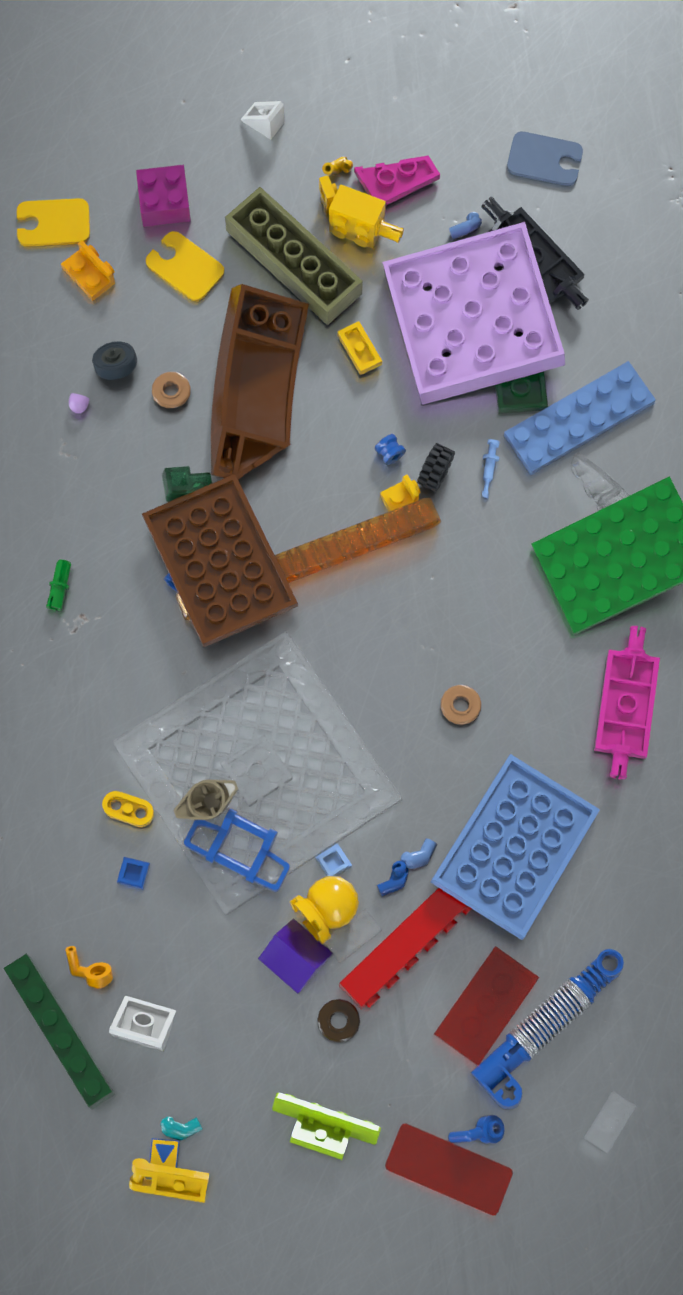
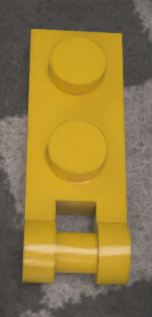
[129,1158,209,1203]

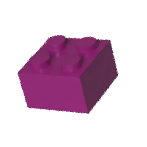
[136,165,191,227]

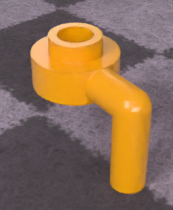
[65,946,113,989]

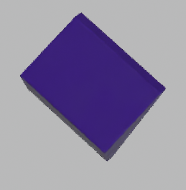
[258,918,334,994]

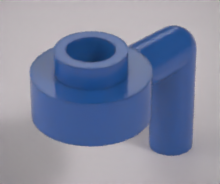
[448,1115,505,1144]

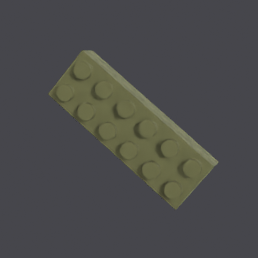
[225,187,363,325]

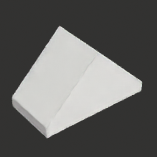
[241,101,285,140]

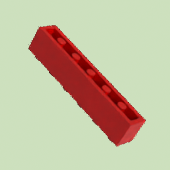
[339,888,472,1010]

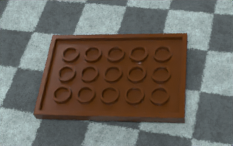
[142,474,298,648]

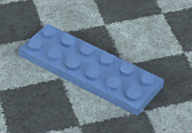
[504,361,656,475]

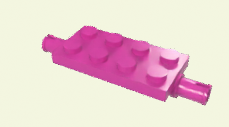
[594,626,660,779]

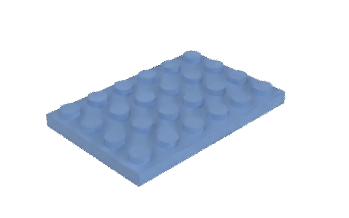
[431,754,600,940]

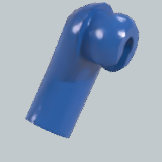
[377,861,409,897]

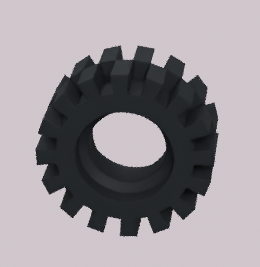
[417,443,455,492]

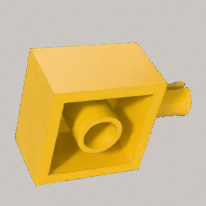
[329,184,404,249]

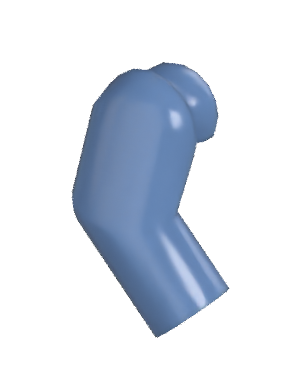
[449,212,482,239]
[400,838,437,869]

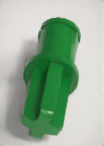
[46,559,71,611]

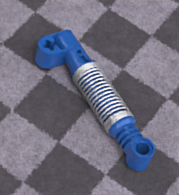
[471,949,624,1110]

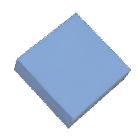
[315,843,352,876]

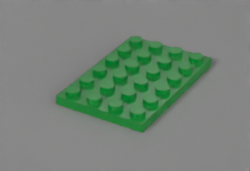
[531,476,683,635]

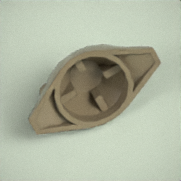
[173,779,239,820]

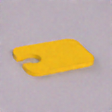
[17,198,90,247]
[146,231,224,302]

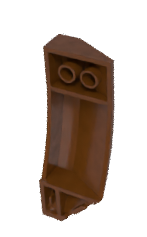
[211,284,309,479]

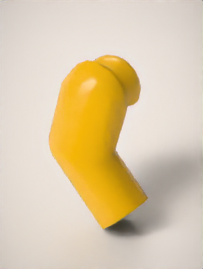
[322,156,353,175]

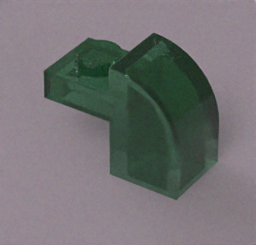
[162,466,212,502]

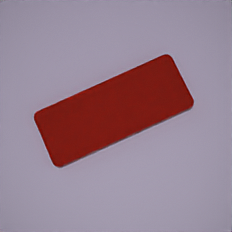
[385,1123,513,1216]

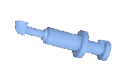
[482,439,500,499]

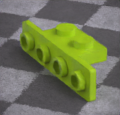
[272,1093,381,1160]

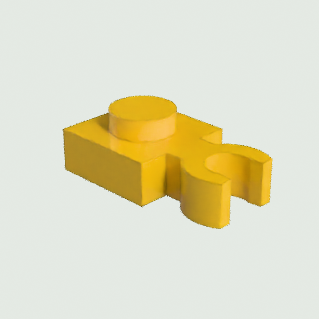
[319,175,338,215]

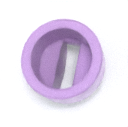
[69,393,90,413]

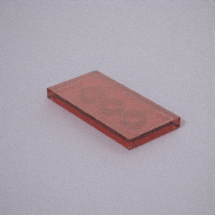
[433,946,539,1066]

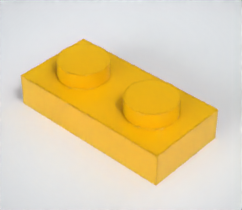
[337,321,382,375]

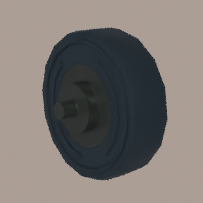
[92,341,137,380]

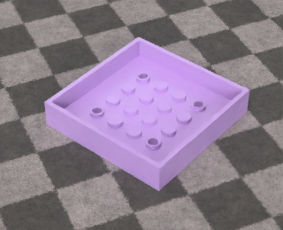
[382,222,565,405]

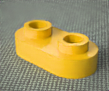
[102,791,154,827]

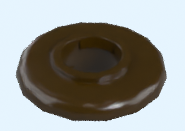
[317,999,360,1042]

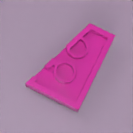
[354,155,440,205]

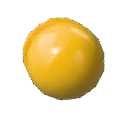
[290,876,359,944]

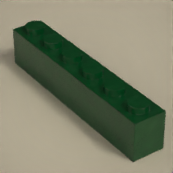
[3,953,115,1109]

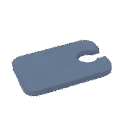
[507,131,583,186]

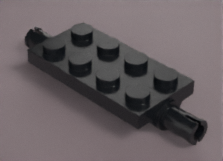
[481,197,589,310]

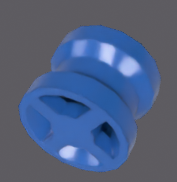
[374,434,406,465]

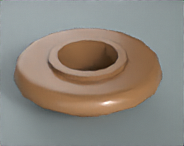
[152,372,191,408]
[441,685,481,725]

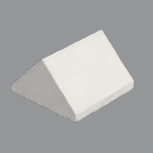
[109,996,176,1052]

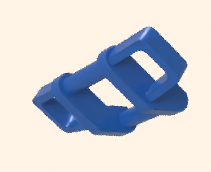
[184,808,290,892]

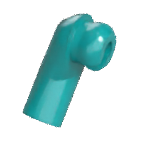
[160,1116,203,1141]

